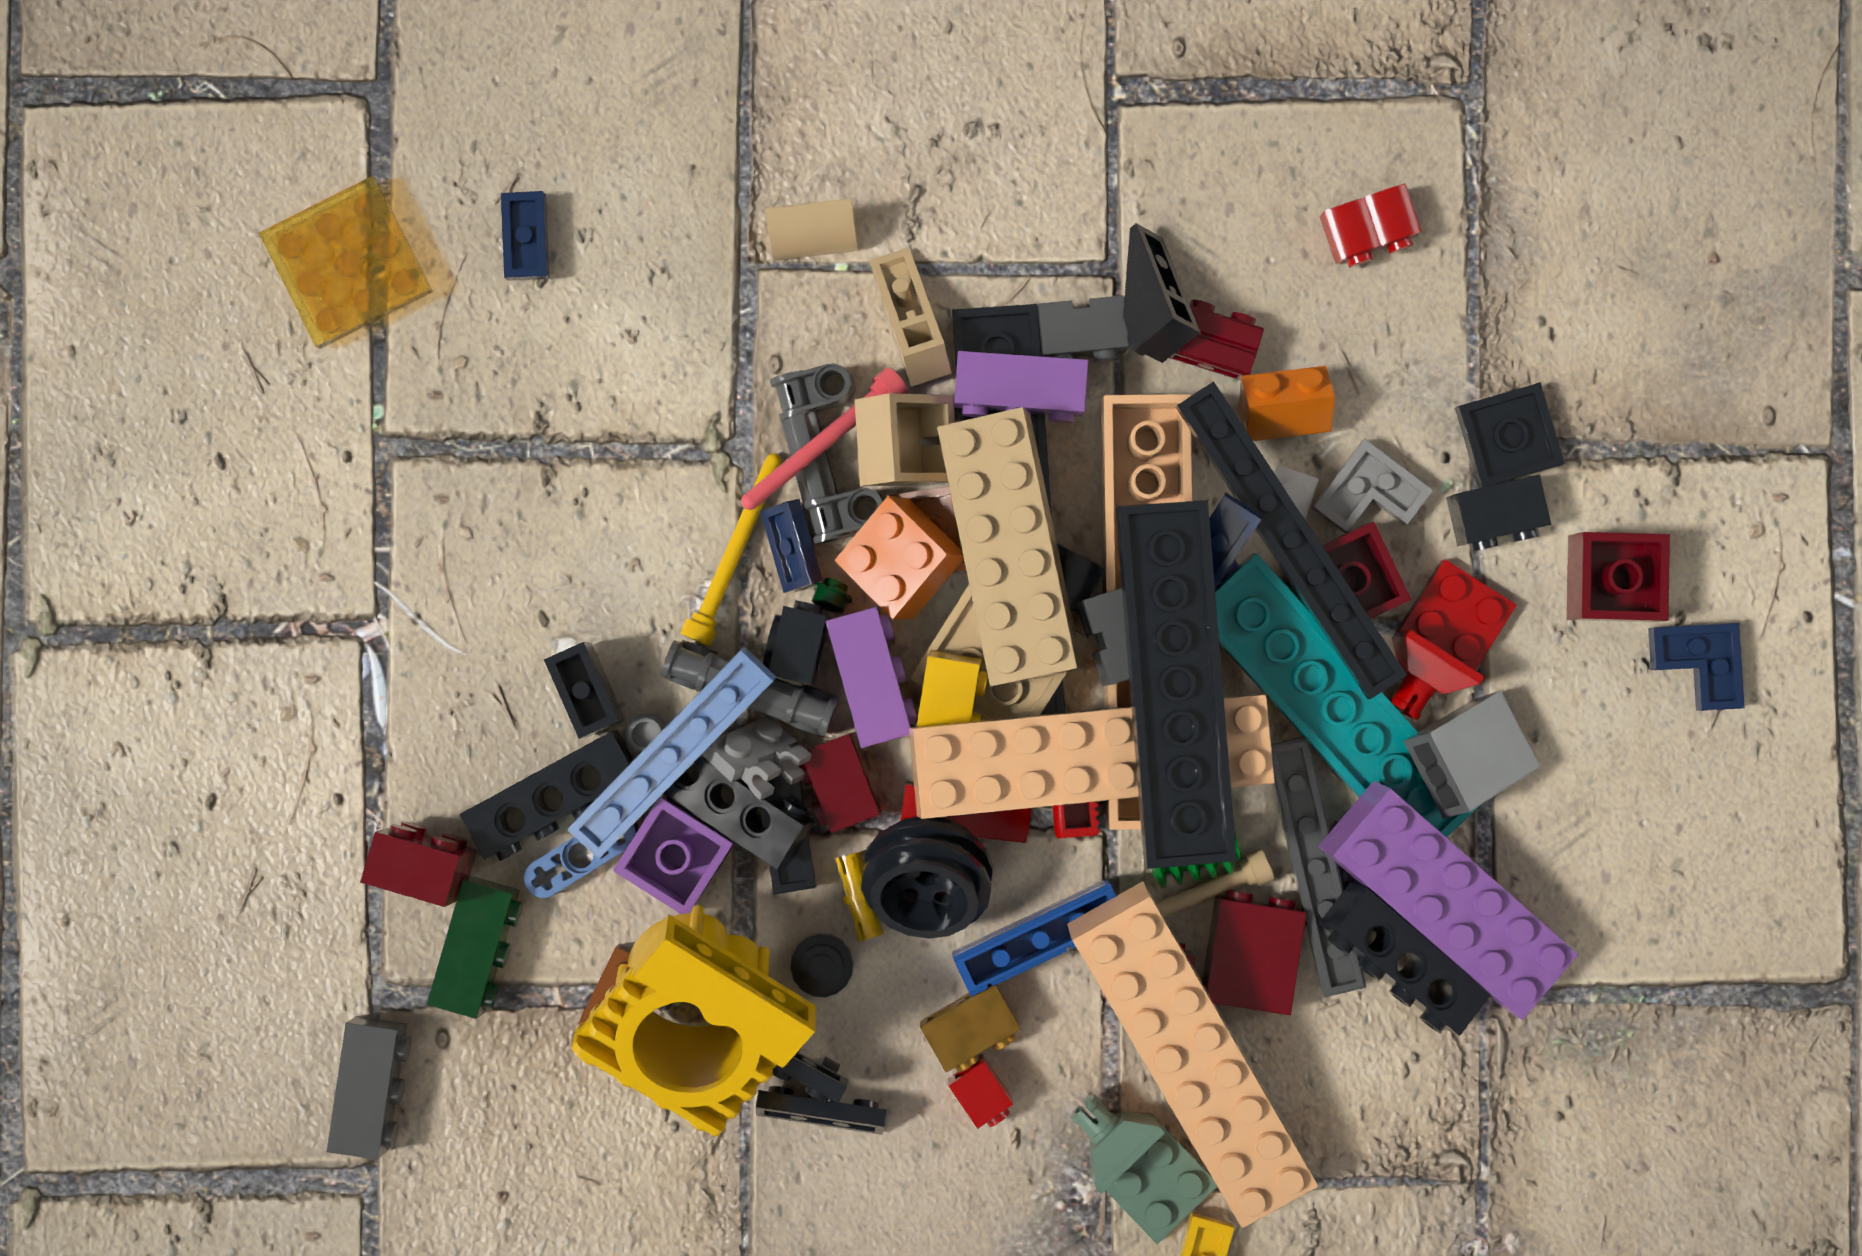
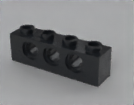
[459,730,633,861]
[663,752,815,870]
[1319,882,1491,1036]

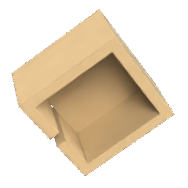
[855,393,955,486]

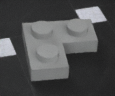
[1311,439,1433,533]

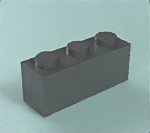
[326,1016,411,1160]

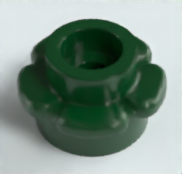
[811,578,853,614]

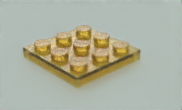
[259,175,433,349]

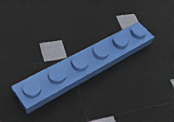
[567,647,776,859]

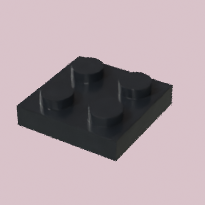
[1455,382,1565,488]

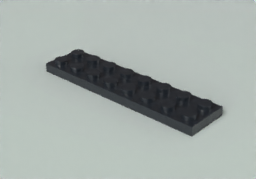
[1116,500,1237,869]

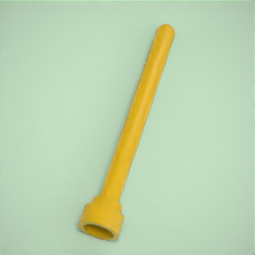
[679,453,782,647]

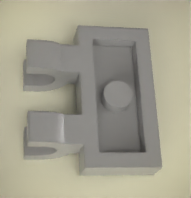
[703,716,812,800]

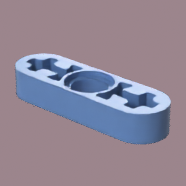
[524,822,638,898]

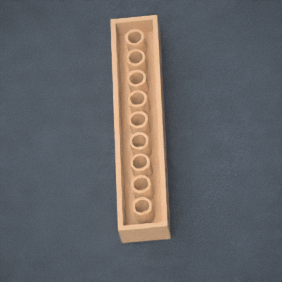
[1100,394,1192,830]

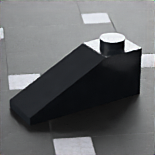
[1123,223,1200,363]

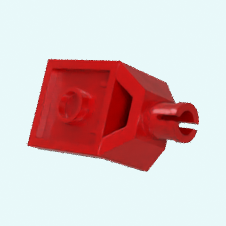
[1389,559,1517,721]

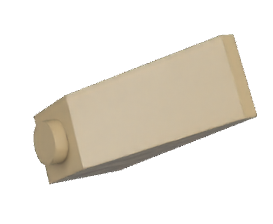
[869,248,952,387]

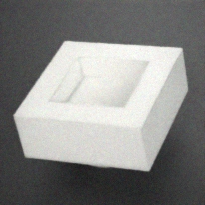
[1274,465,1319,519]

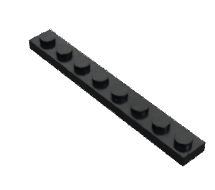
[1175,381,1407,699]

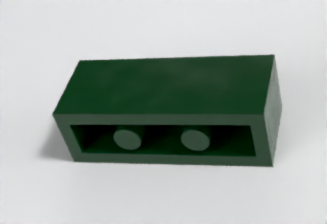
[426,876,523,1019]

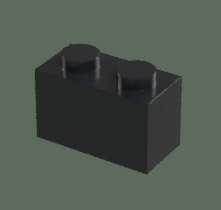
[1446,474,1552,552]
[544,642,625,739]

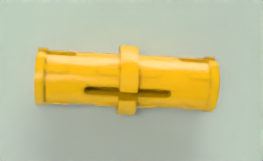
[835,851,884,941]

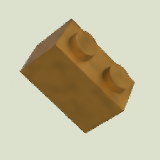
[920,984,1021,1073]

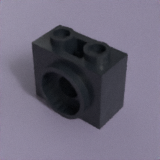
[763,600,830,684]

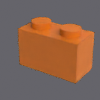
[1239,365,1335,441]

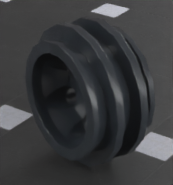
[861,817,993,939]

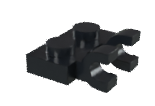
[773,1047,848,1103]

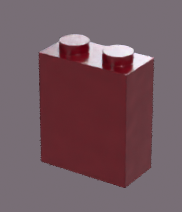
[1202,890,1306,1016]

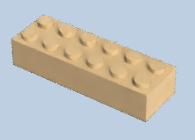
[937,407,1083,687]

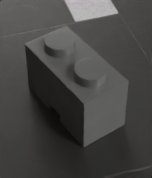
[1037,295,1129,362]
[1076,588,1129,687]

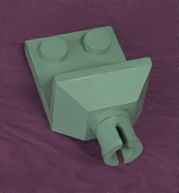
[1070,1094,1217,1244]

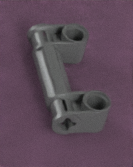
[770,363,885,545]
[661,639,838,737]

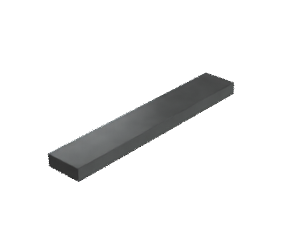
[1271,737,1367,997]

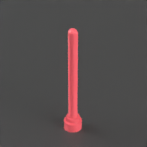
[741,368,908,510]

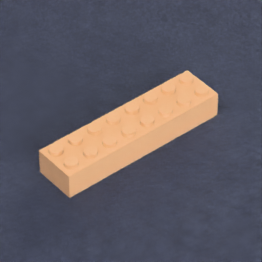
[909,694,1275,819]
[1067,881,1319,1229]

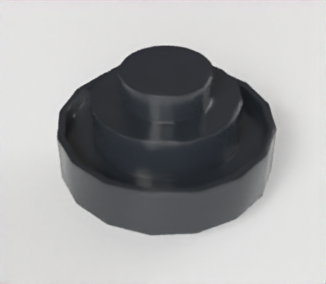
[790,933,854,998]

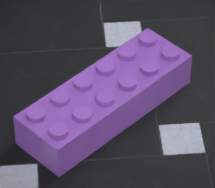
[1318,781,1578,1021]

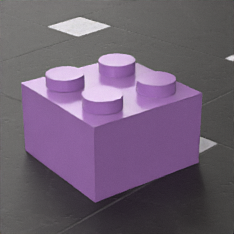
[613,795,736,914]

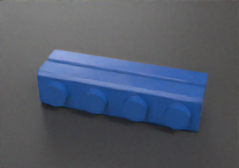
[952,879,1116,996]

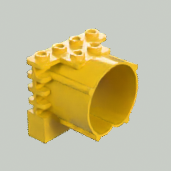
[572,905,816,1137]

